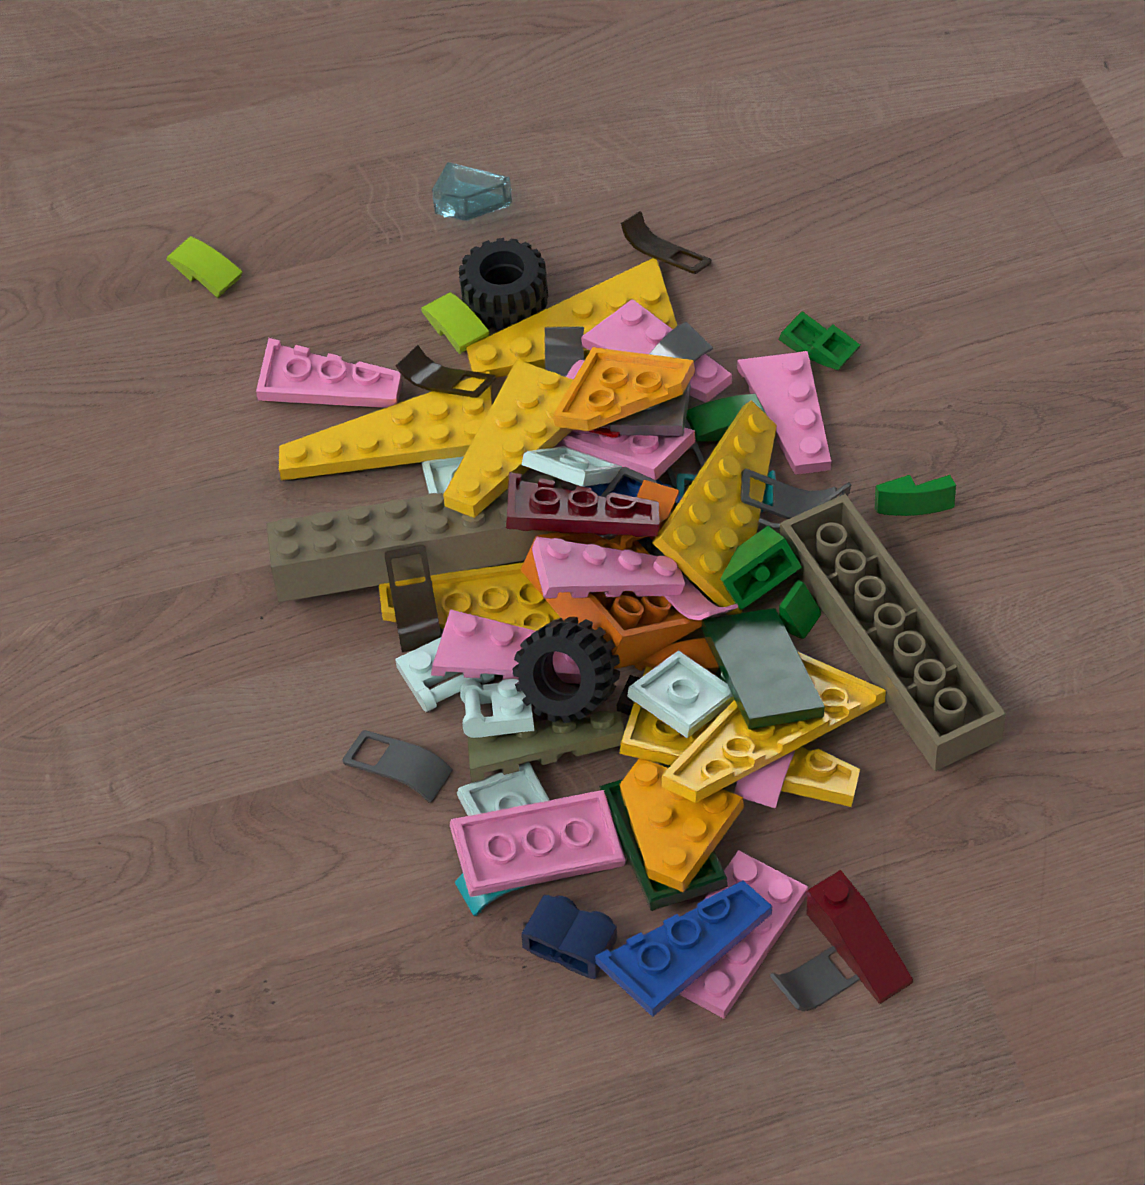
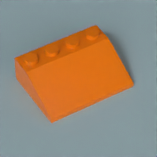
[521,532,702,669]

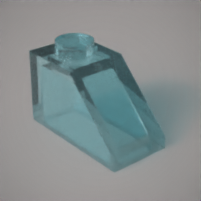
[432,162,512,221]

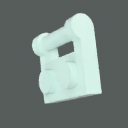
[395,637,494,712]
[460,679,534,738]

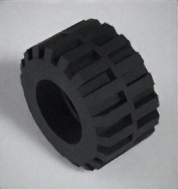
[459,238,548,331]
[513,617,620,723]

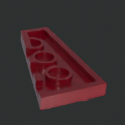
[506,472,659,537]

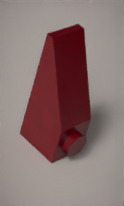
[807,870,913,1004]

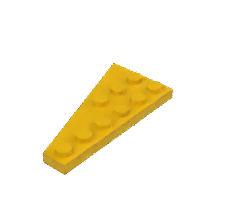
[466,258,677,378]
[443,360,574,518]
[279,371,493,480]
[652,400,777,615]
[379,563,561,631]
[661,651,886,803]
[619,666,860,807]

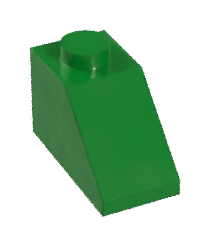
[720,526,802,610]

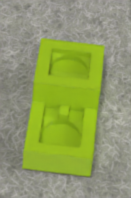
[166,236,243,298]
[421,292,489,354]

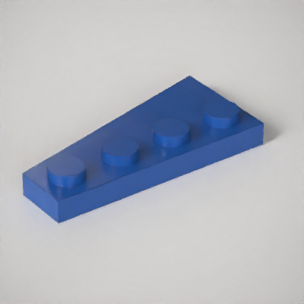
[595,880,772,1017]

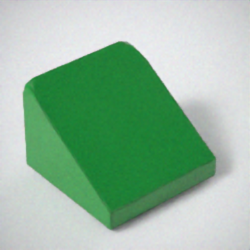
[779,580,821,639]

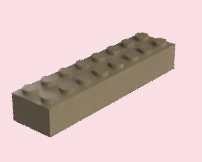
[266,475,562,602]
[780,494,1006,771]

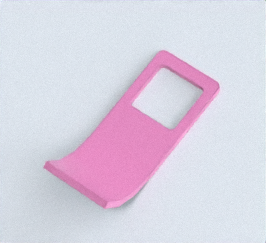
[664,574,739,621]
[734,750,795,808]

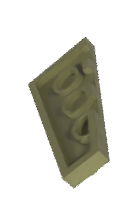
[467,711,624,783]

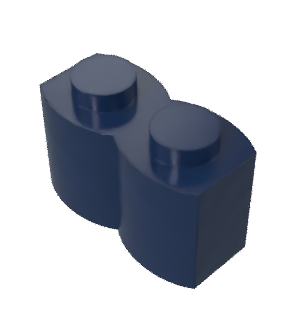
[521,895,617,979]

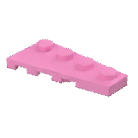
[581,299,732,403]
[256,338,403,408]
[737,351,831,475]
[532,537,685,598]
[431,609,581,684]

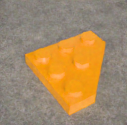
[553,347,695,431]
[620,758,744,892]

